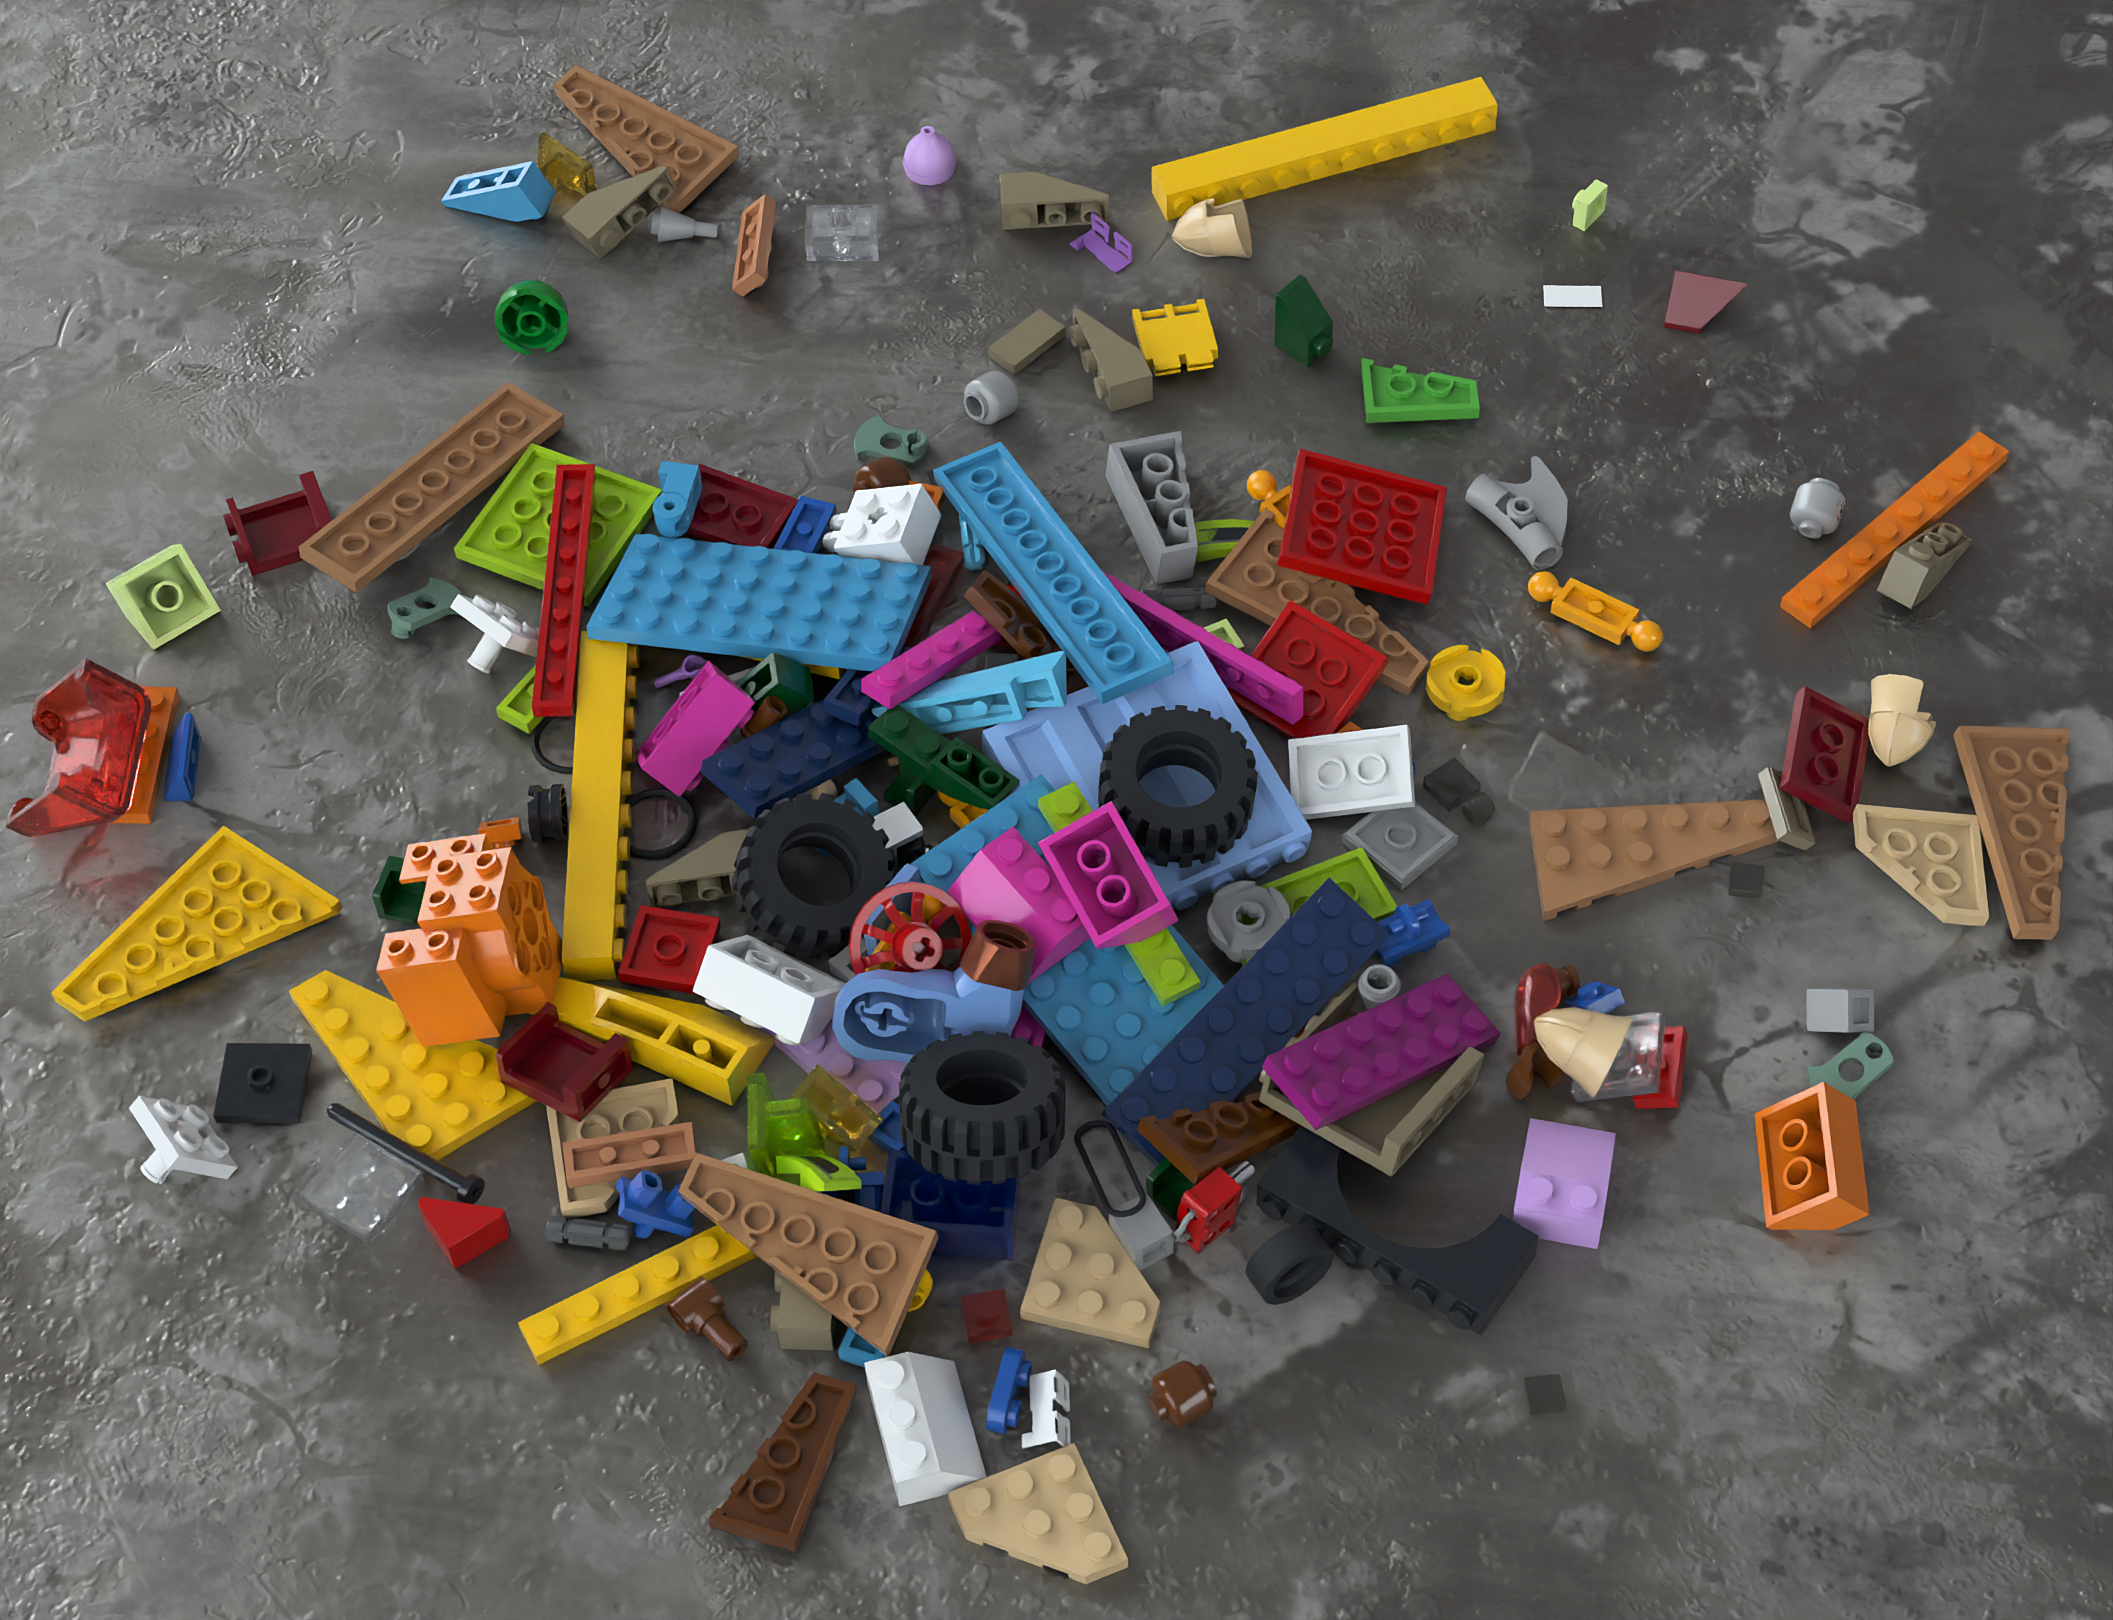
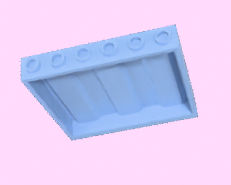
[982,641,1312,910]

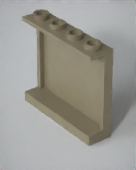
[1259,982,1484,1177]

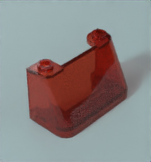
[5,658,151,837]

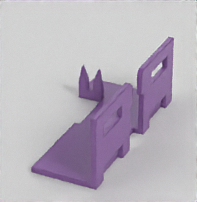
[1070,212,1133,274]

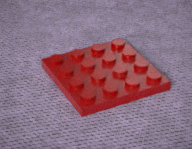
[1277,448,1447,605]

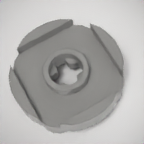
[1207,880,1290,962]

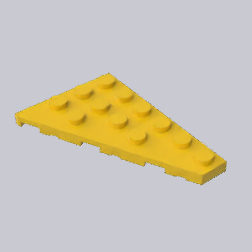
[51,826,343,1022]
[289,970,537,1174]

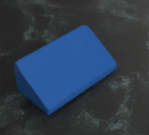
[163,713,201,801]

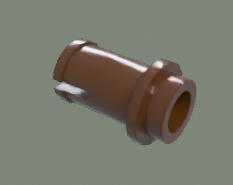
[740,695,787,739]

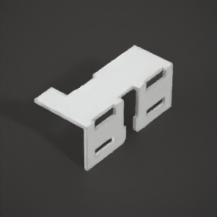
[1022,1370,1071,1449]

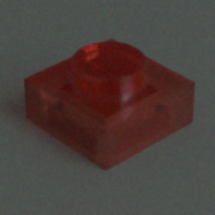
[961,1288,1012,1343]

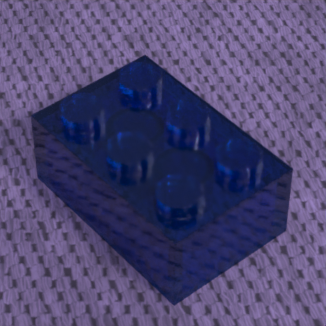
[880,1150,1021,1261]

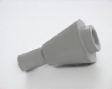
[651,206,718,242]

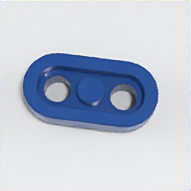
[986,1347,1032,1434]

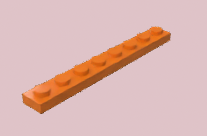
[1780,431,2009,628]

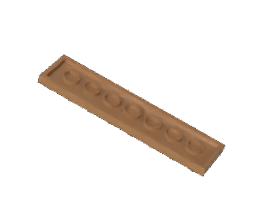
[299,382,565,593]

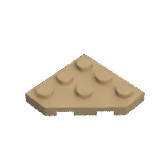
[1853,804,1989,927]
[546,1078,680,1219]
[1020,1198,1160,1348]
[948,1443,1128,1584]

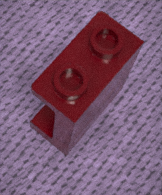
[223,471,332,576]
[495,1002,633,1122]

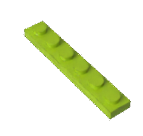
[1038,781,1201,1007]

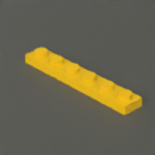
[518,1225,758,1365]

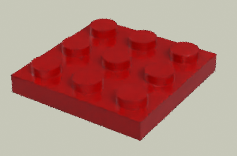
[1227,600,1389,739]

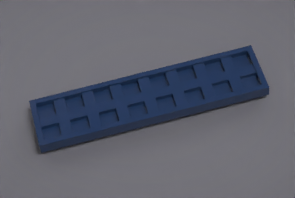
[1101,877,1390,1166]

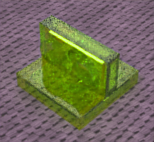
[747,1073,825,1181]

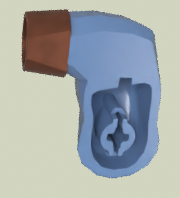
[832,920,1037,1063]

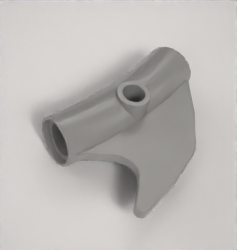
[1465,456,1568,571]

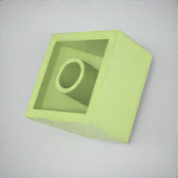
[105,544,221,649]

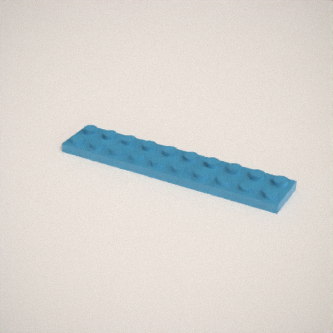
[933,442,1174,704]

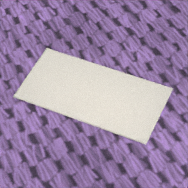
[1543,285,1602,307]

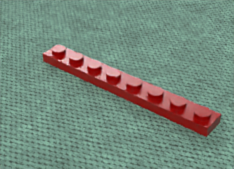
[532,464,596,717]

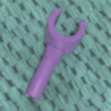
[654,655,708,688]

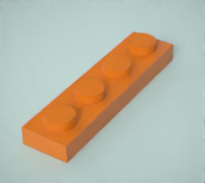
[108,686,180,824]

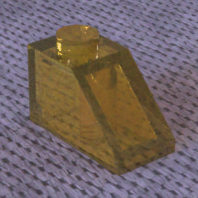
[783,1064,883,1153]

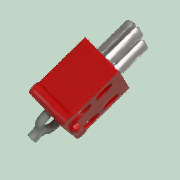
[1172,1161,1255,1254]

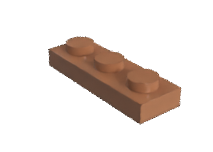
[732,194,776,297]
[562,1122,696,1188]

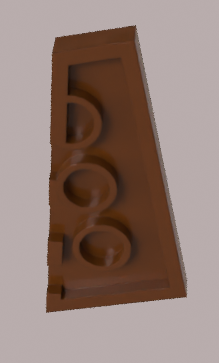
[964,569,1088,695]
[1137,1092,1301,1185]
[708,1373,857,1552]

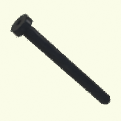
[327,1103,485,1204]

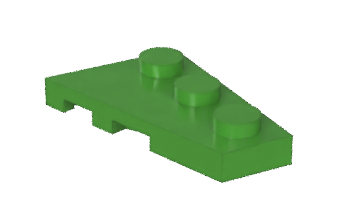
[1361,358,1480,423]

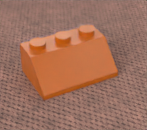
[1754,1082,1870,1230]

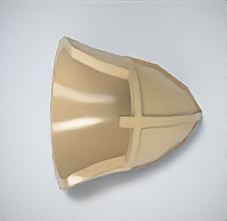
[1172,198,1252,258]
[1868,674,1936,767]
[1534,1007,1633,1098]

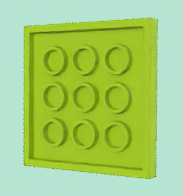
[454,443,662,607]

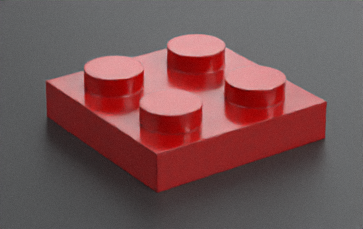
[618,905,721,995]

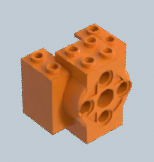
[376,833,563,1047]

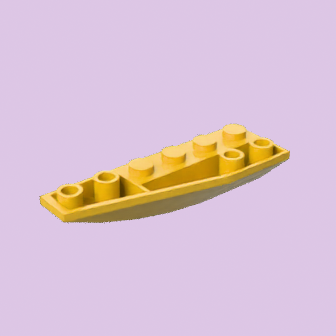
[528,977,776,1106]

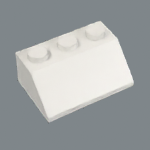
[693,935,846,1046]
[864,1352,987,1506]

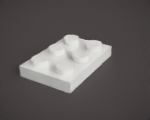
[1288,725,1415,820]

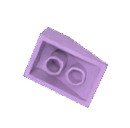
[1512,1118,1616,1249]

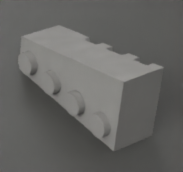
[1105,431,1198,585]

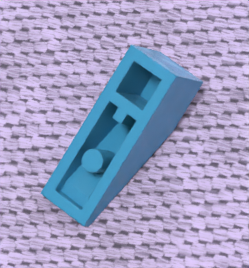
[441,161,557,222]

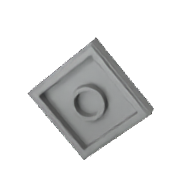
[1342,802,1458,891]

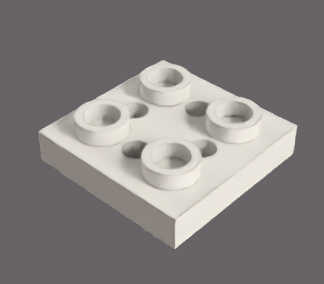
[451,594,540,674]
[129,1096,238,1184]

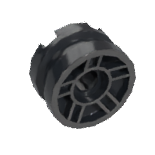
[527,784,568,842]

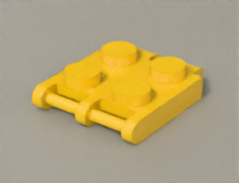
[1132,299,1218,376]

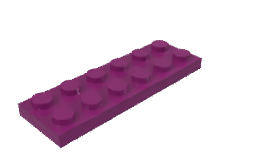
[1262,973,1501,1130]

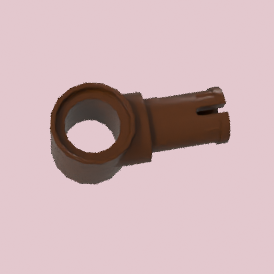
[665,1276,748,1361]

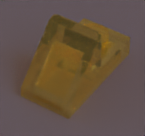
[537,132,597,196]

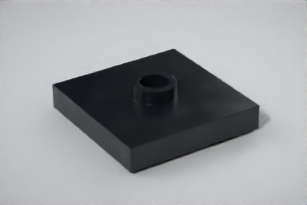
[213,1043,313,1124]

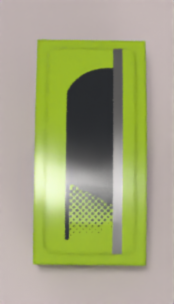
[1194,519,1254,563]
[776,1154,862,1191]

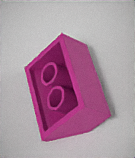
[635,661,755,797]
[1038,801,1179,950]
[947,826,1090,983]

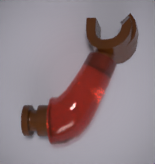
[1506,963,1580,1100]

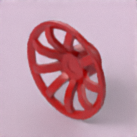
[849,882,971,975]

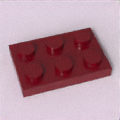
[684,464,799,549]
[1780,686,1869,823]

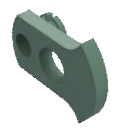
[854,415,929,469]
[387,578,462,639]
[1808,1032,1894,1100]

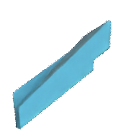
[872,651,1067,734]

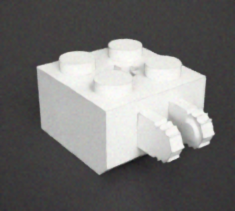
[822,484,941,565]

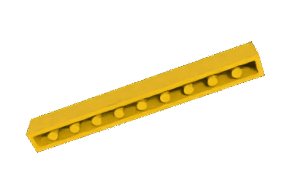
[1152,77,1498,221]
[562,631,639,981]

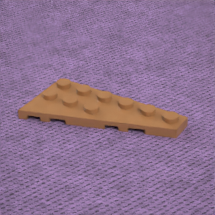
[554,65,739,213]
[1205,507,1429,697]
[1953,726,2071,940]
[1529,799,1778,921]
[679,1152,939,1357]

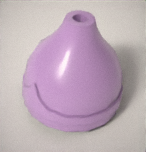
[903,126,957,185]

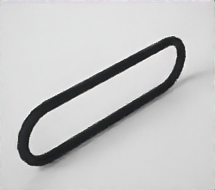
[1074,1120,1146,1217]

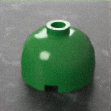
[495,280,568,355]

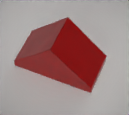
[418,1197,511,1269]

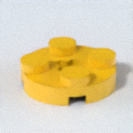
[1426,645,1506,721]

